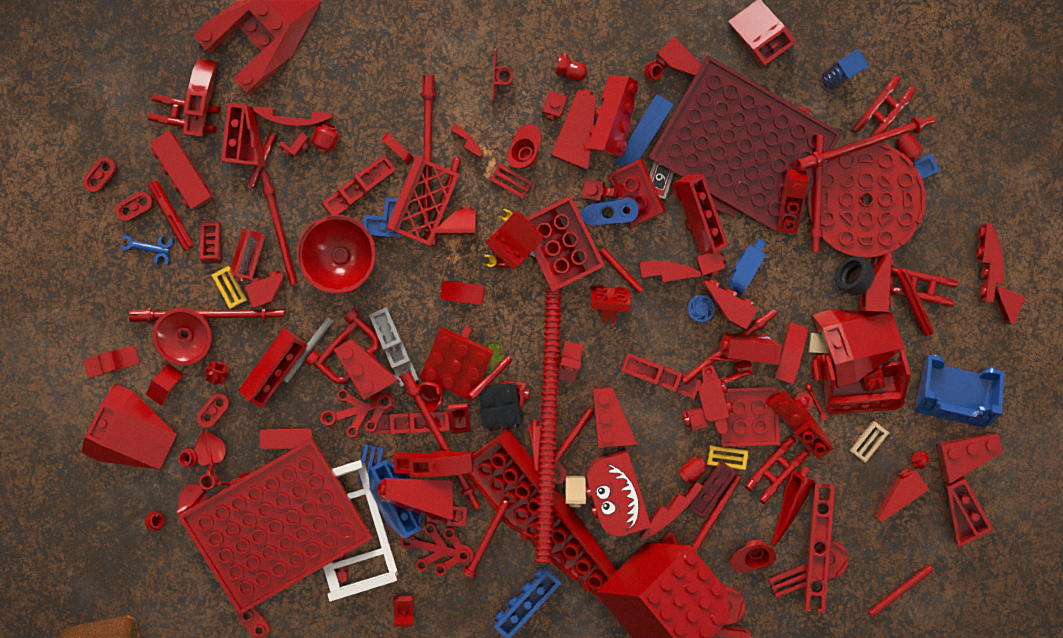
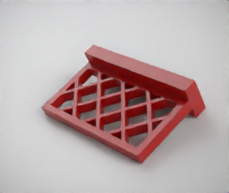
[386,155,459,246]

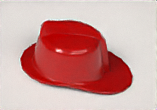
[507,124,542,169]
[730,540,776,573]

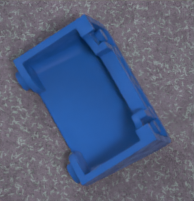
[915,355,1005,427]

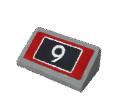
[650,161,675,200]

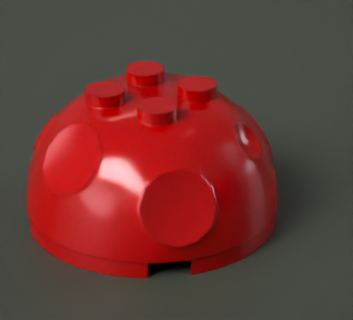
[297,215,376,294]

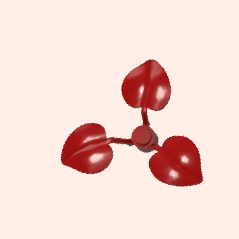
[177,431,250,515]

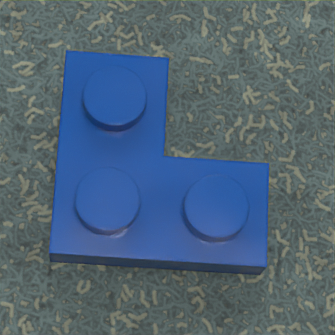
[363,197,403,238]

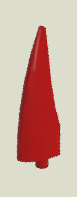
[771,465,815,547]

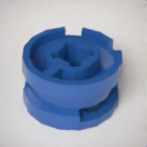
[687,295,715,322]

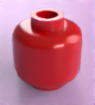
[312,123,340,153]

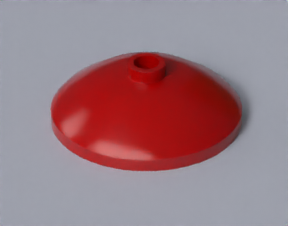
[153,308,212,365]

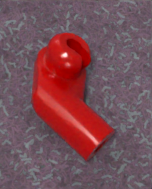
[811,353,828,380]

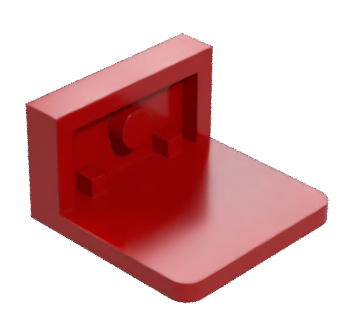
[485,211,544,270]

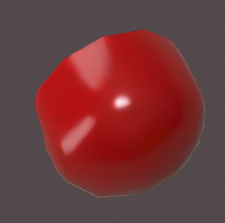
[415,381,444,412]

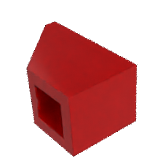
[245,270,286,308]

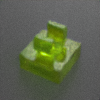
[485,343,504,364]

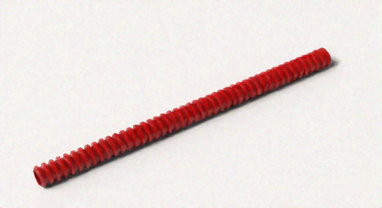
[534,288,563,563]

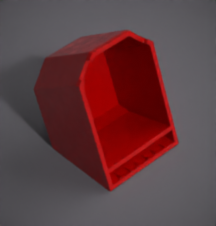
[595,543,729,638]

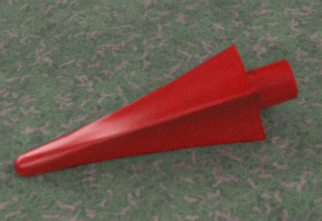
[528,420,542,472]

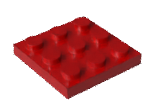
[419,327,494,401]
[721,386,780,447]

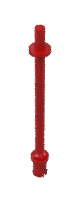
[418,75,436,230]
[796,116,936,171]
[129,305,285,323]
[399,370,481,510]

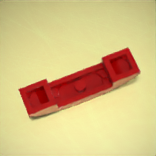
[253,106,334,128]

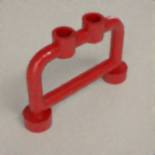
[304,307,380,384]

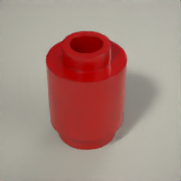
[895,132,923,161]
[678,456,708,484]

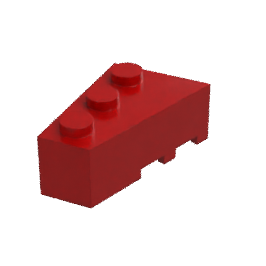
[221,103,266,168]

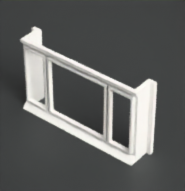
[323,460,399,601]

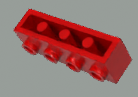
[149,130,215,210]
[675,174,728,254]
[238,328,308,408]

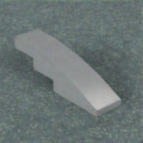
[369,307,420,388]

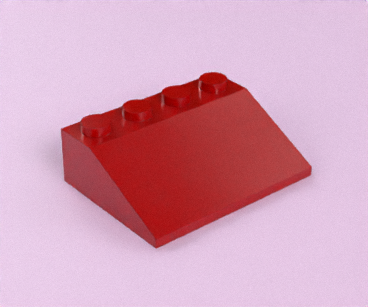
[526,195,605,292]

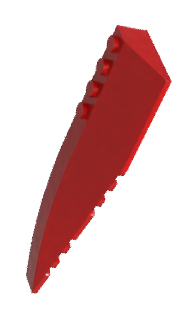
[465,428,617,604]

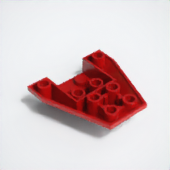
[812,310,905,388]
[82,383,178,470]

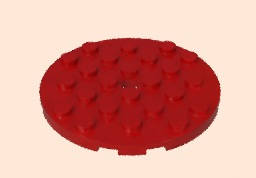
[807,142,926,258]

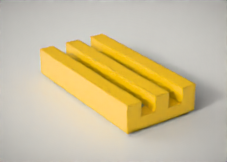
[212,266,248,309]
[707,445,748,470]

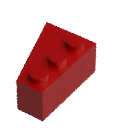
[334,338,399,400]
[592,387,637,448]
[935,432,1003,484]
[945,476,994,548]

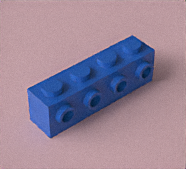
[494,566,561,638]

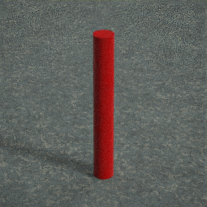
[247,132,277,188]
[599,247,644,294]
[468,356,512,400]

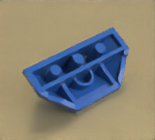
[369,460,423,539]

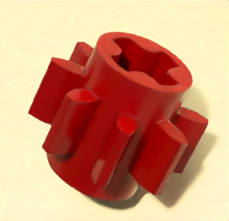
[203,361,230,385]

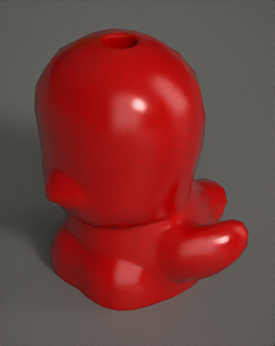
[555,53,587,81]

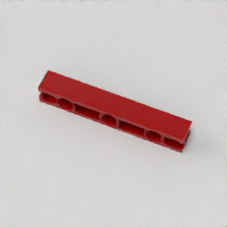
[803,483,835,613]

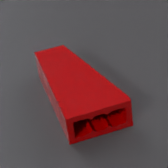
[551,89,596,171]
[377,478,453,521]

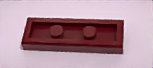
[687,460,737,518]

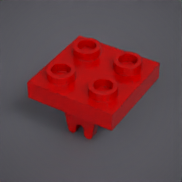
[591,285,631,324]

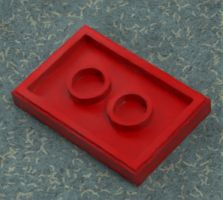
[607,158,666,228]

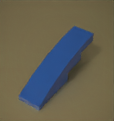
[615,94,673,167]

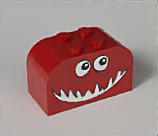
[585,448,651,536]

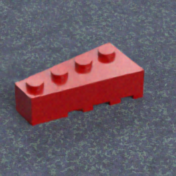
[584,75,638,158]

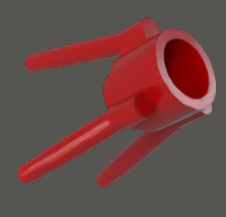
[710,357,753,383]

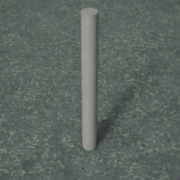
[283,317,334,383]

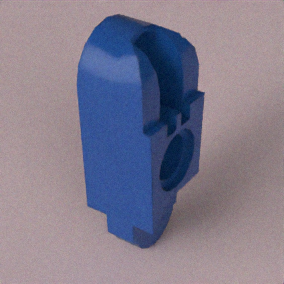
[581,197,639,225]
[729,238,766,295]

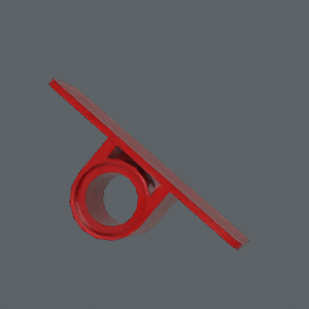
[492,48,514,105]
[440,281,485,305]
[83,346,140,378]
[260,428,312,449]

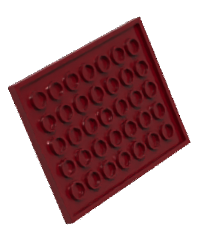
[648,55,843,235]

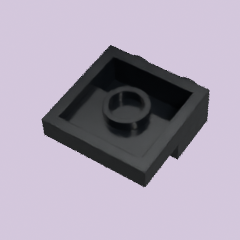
[478,382,524,431]

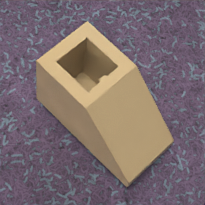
[565,476,586,507]

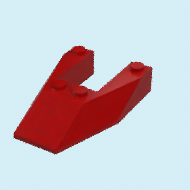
[193,0,321,96]

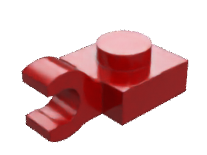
[582,179,617,201]

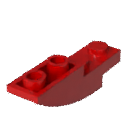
[182,59,218,138]
[975,223,1004,303]
[769,391,834,459]
[393,451,473,477]

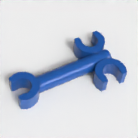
[120,235,174,265]

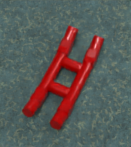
[852,75,916,137]
[147,94,221,133]
[890,267,958,307]
[745,436,811,504]

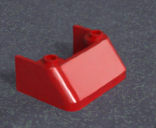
[823,350,911,414]

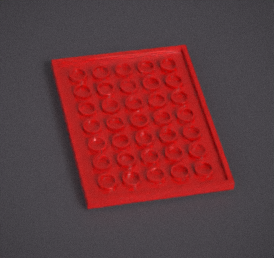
[178,437,373,615]

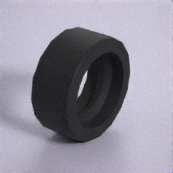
[835,256,875,296]

